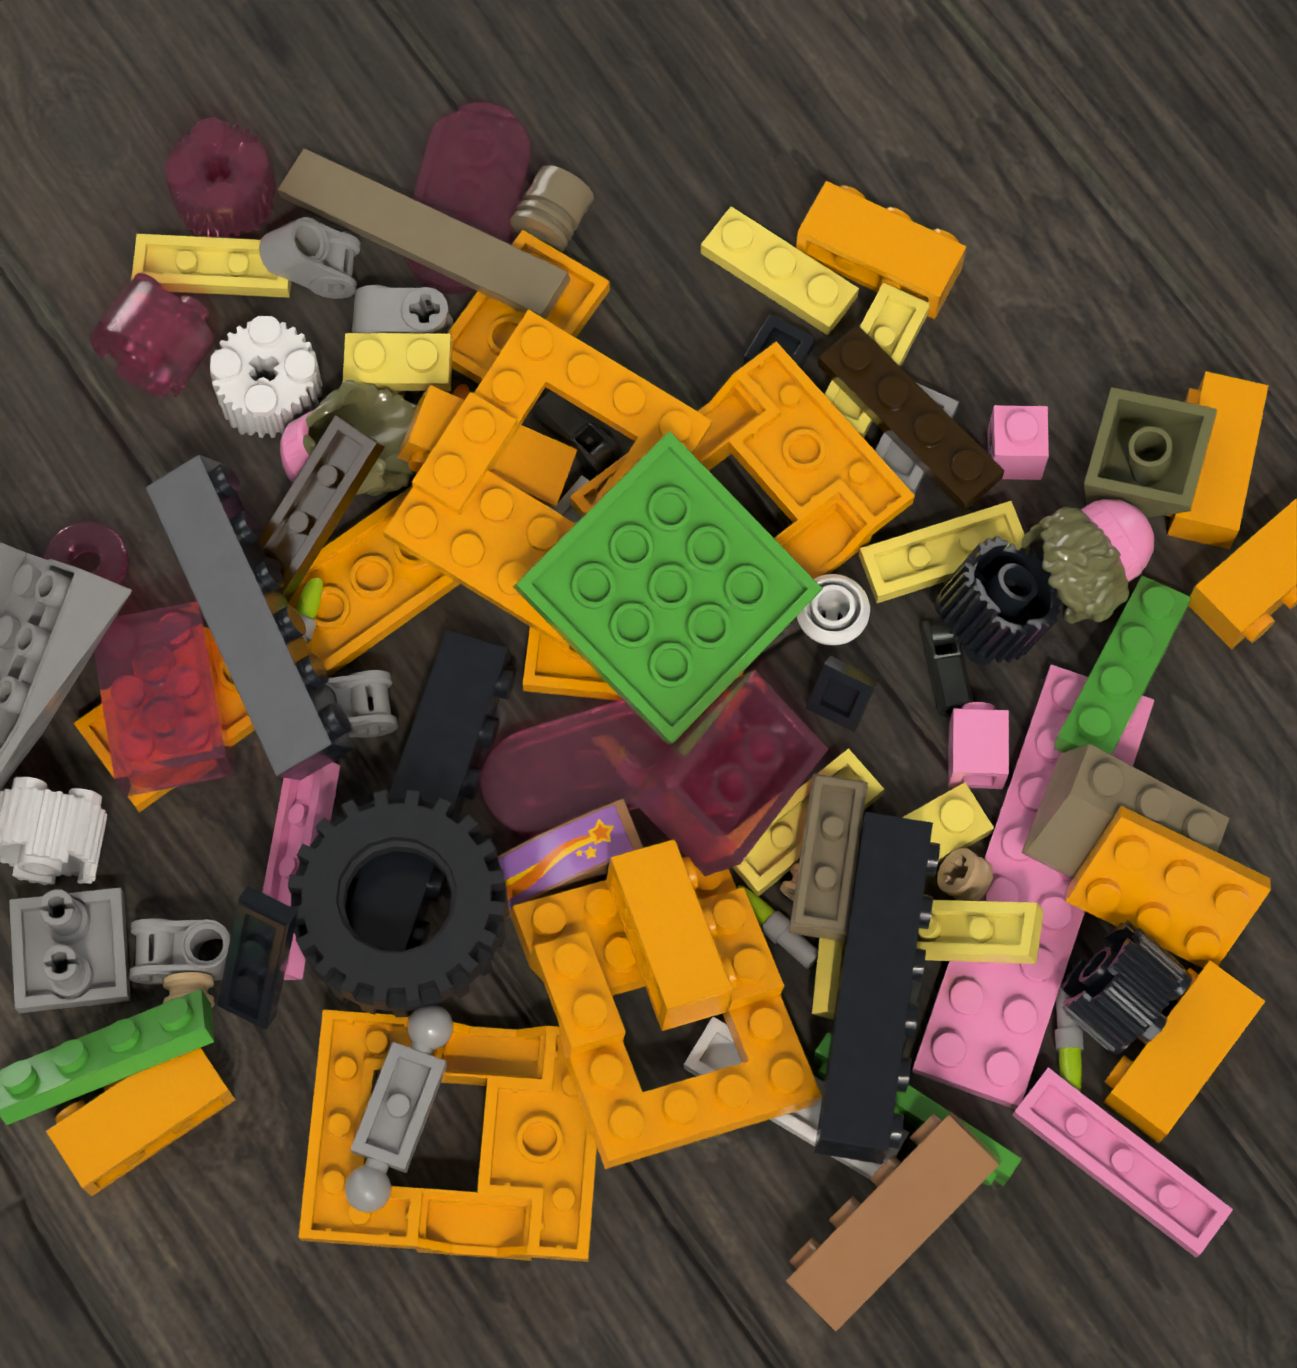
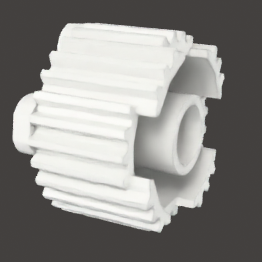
[210,316,322,438]
[0,777,107,885]

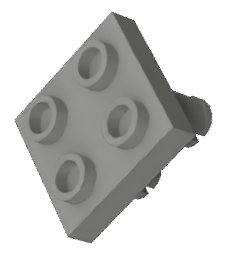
[9,888,131,1013]

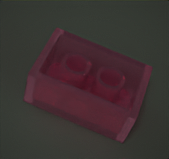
[94,601,234,797]
[630,670,828,876]

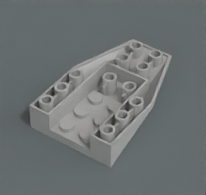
[0,542,132,790]

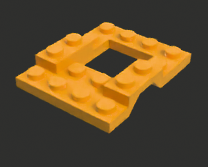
[383,309,712,650]
[570,341,915,579]
[510,849,822,1169]
[299,1010,597,1262]

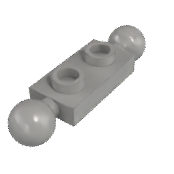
[344,1005,453,1213]

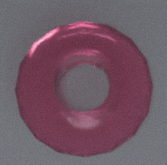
[43,522,128,585]

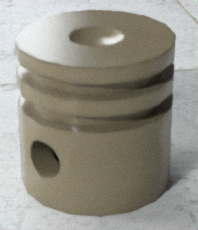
[510,165,594,252]

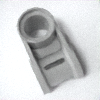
[259,217,361,299]
[352,285,454,334]
[325,670,398,738]
[129,919,231,984]

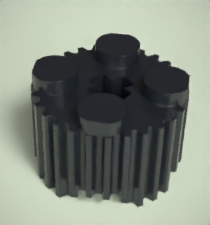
[935,536,1062,666]
[1060,920,1192,1055]

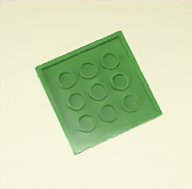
[512,431,823,745]

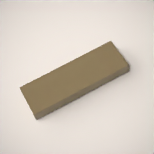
[789,774,868,942]

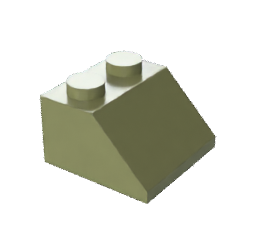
[1084,387,1217,518]

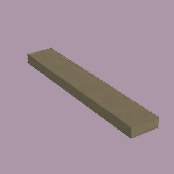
[277,148,570,319]

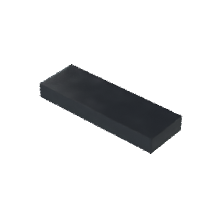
[217,886,299,1030]

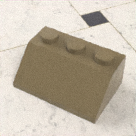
[1021,744,1230,879]

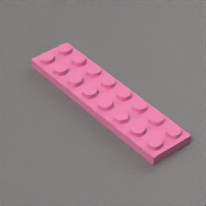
[911,665,1154,1110]

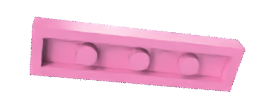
[262,762,340,980]
[1012,1068,1233,1258]

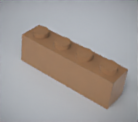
[786,1112,1001,1332]

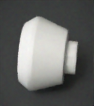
[796,574,870,645]

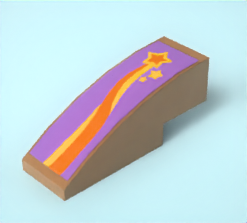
[498,799,643,919]

